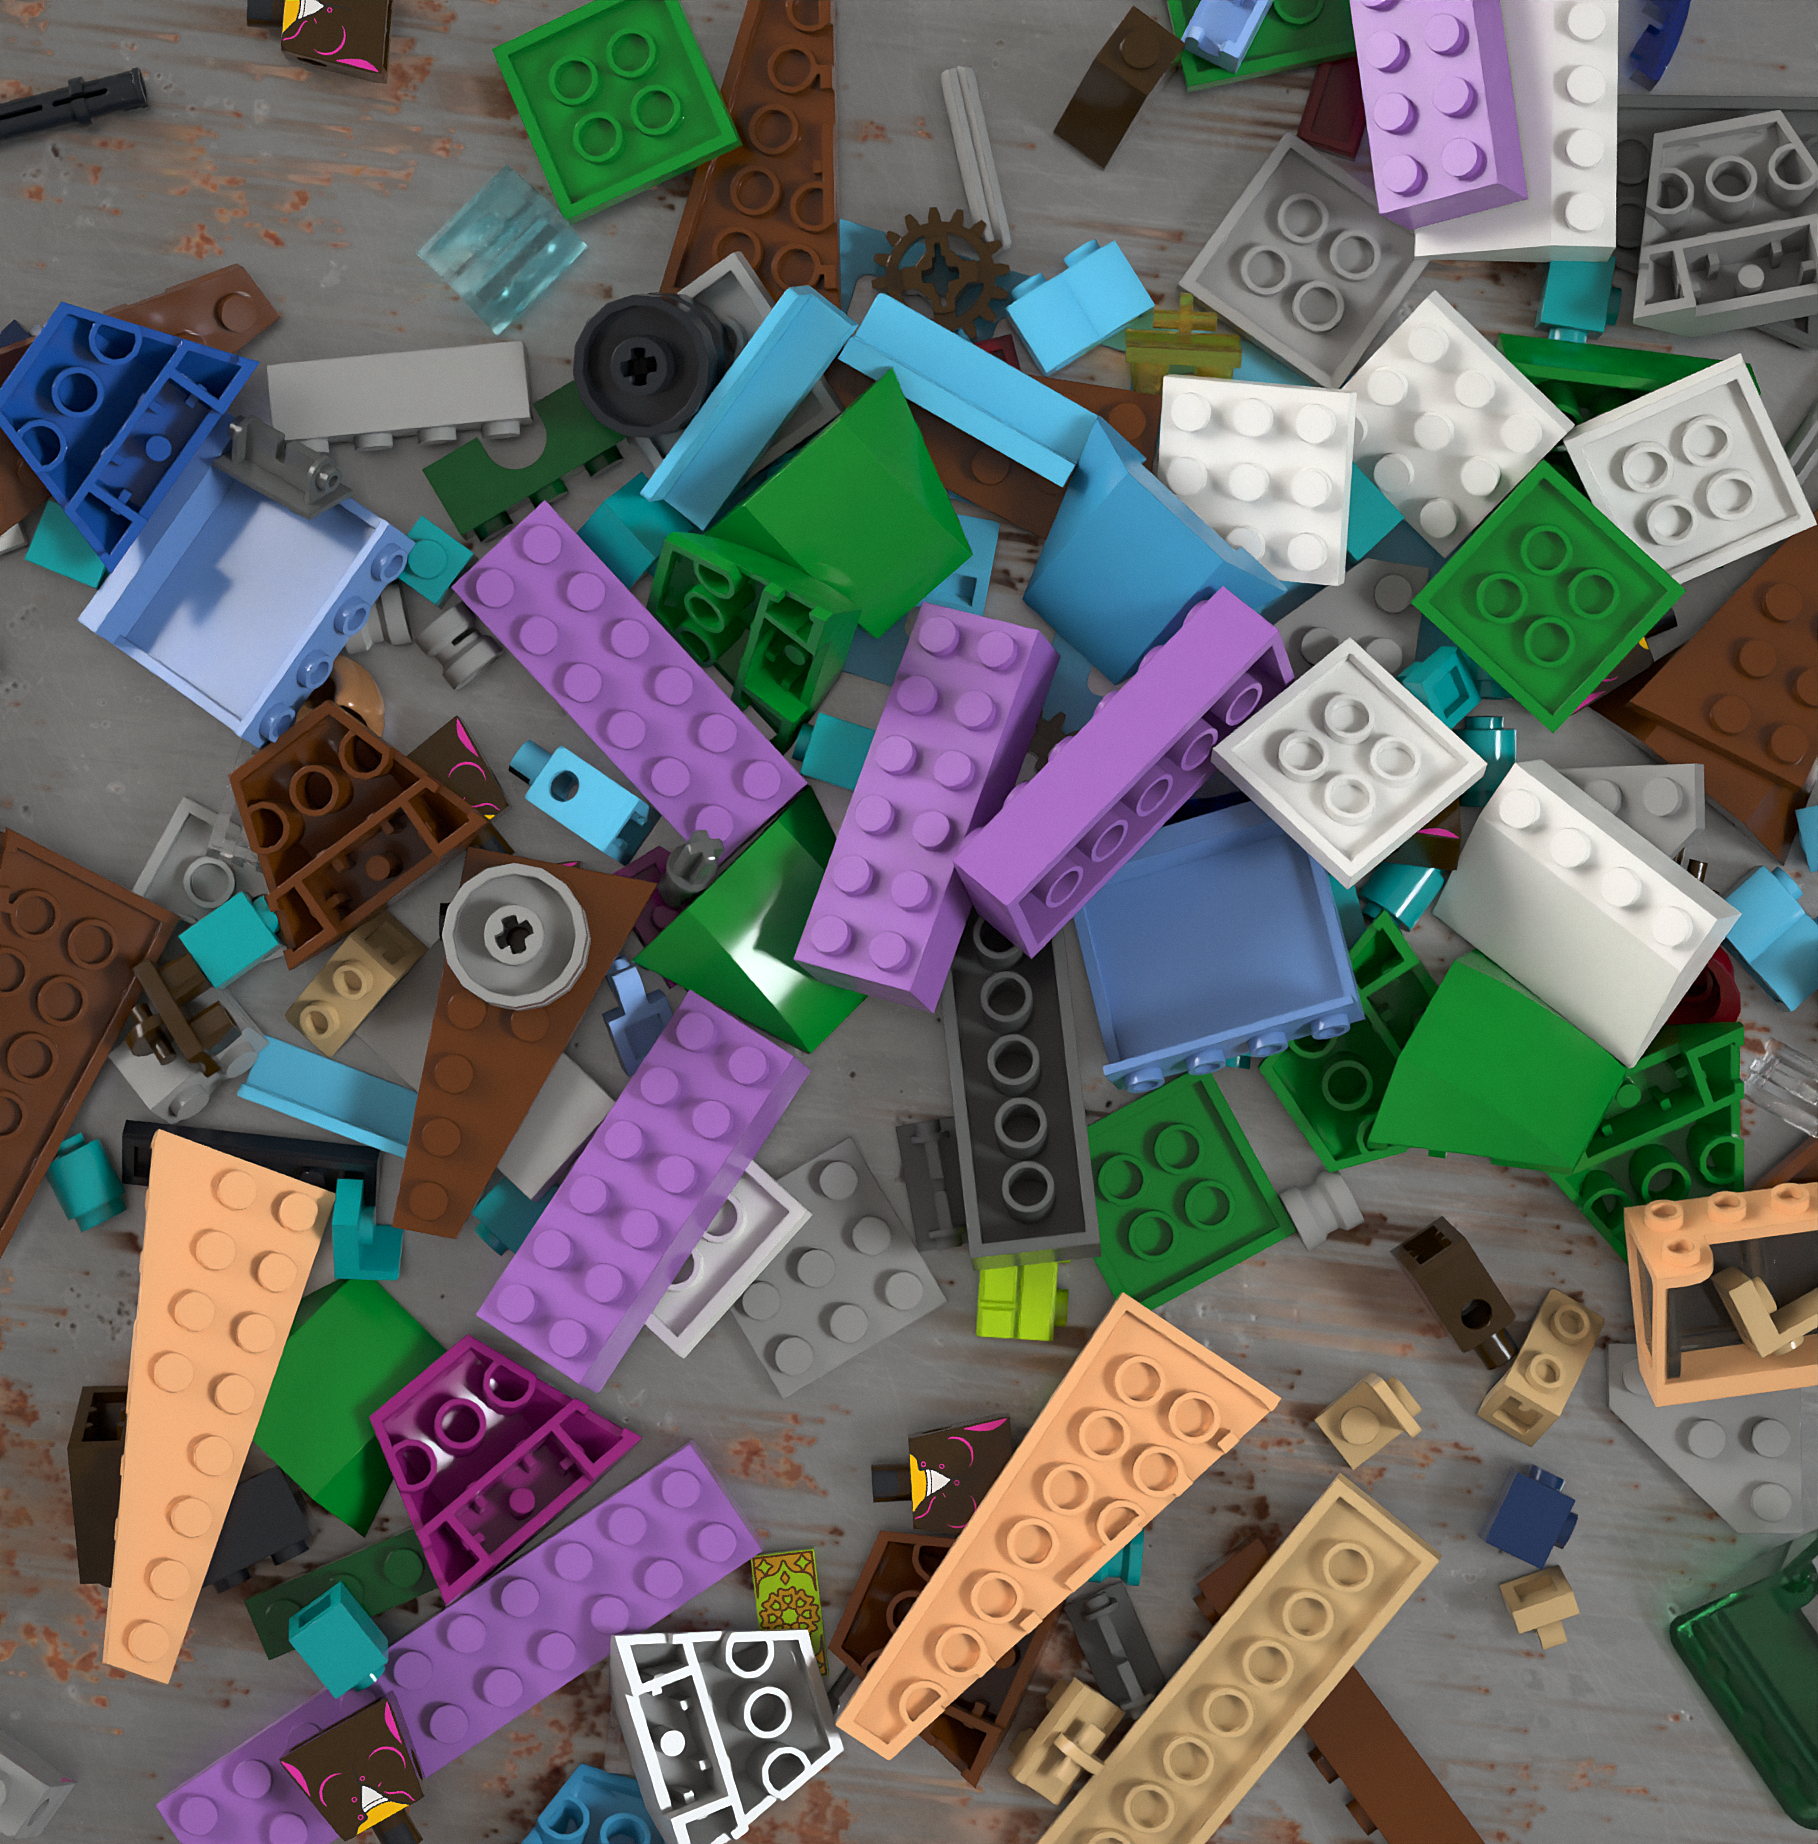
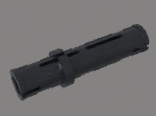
[0,67,149,143]

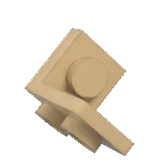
[285,910,429,1057]
[1710,1265,1818,1358]
[1477,1289,1605,1447]
[1313,1371,1423,1470]

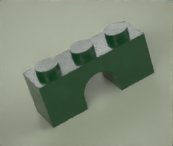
[422,379,630,543]
[244,1525,438,1660]

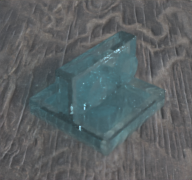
[416,164,588,336]

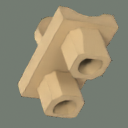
[1006,1677,1126,1806]

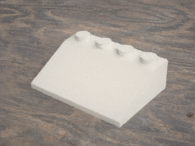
[1414,0,1618,262]
[1432,759,1742,1069]

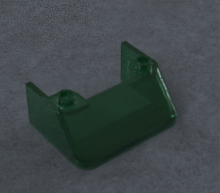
[1669,1528,1818,1830]

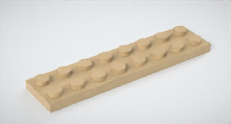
[1036,1473,1442,1844]

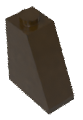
[1053,5,1186,171]
[67,1385,128,1588]

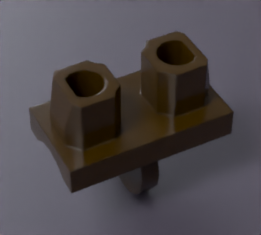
[125,952,242,1078]

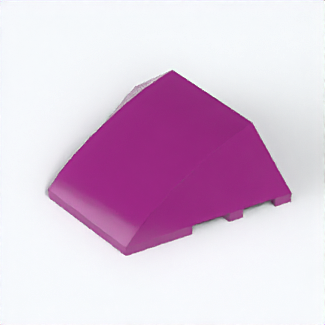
[369,1334,642,1606]

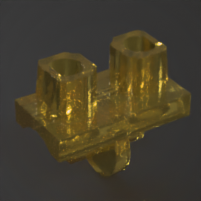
[1124,292,1242,396]

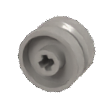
[442,863,591,1011]

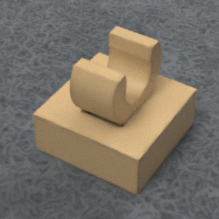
[1499,1565,1580,1650]

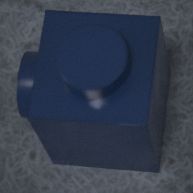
[1478,1464,1578,1570]

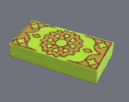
[751,1547,829,1677]

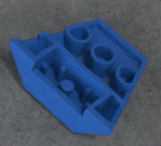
[0,301,260,574]

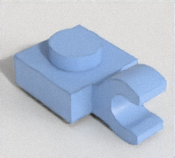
[602,954,673,1077]

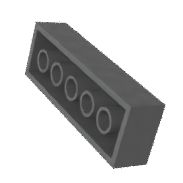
[941,905,1102,1271]

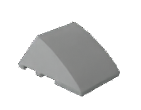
[1632,110,1818,338]
[609,1628,844,1844]

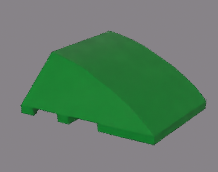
[703,366,973,639]
[646,532,862,756]
[630,785,869,1055]
[1258,908,1439,1173]
[1367,948,1627,1175]
[1546,1022,1744,1265]
[252,1279,448,1538]

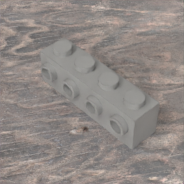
[267,340,534,455]

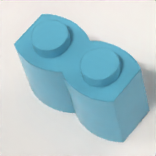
[1004,239,1155,377]
[1721,865,1818,1012]

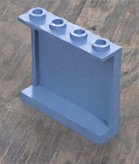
[78,411,416,750]
[1073,800,1365,1093]

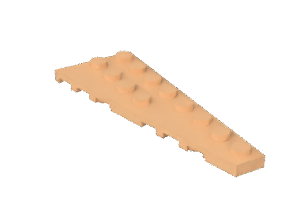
[102,1129,336,1685]
[835,1291,1282,1761]

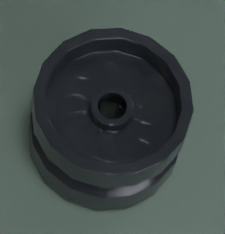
[573,292,735,438]

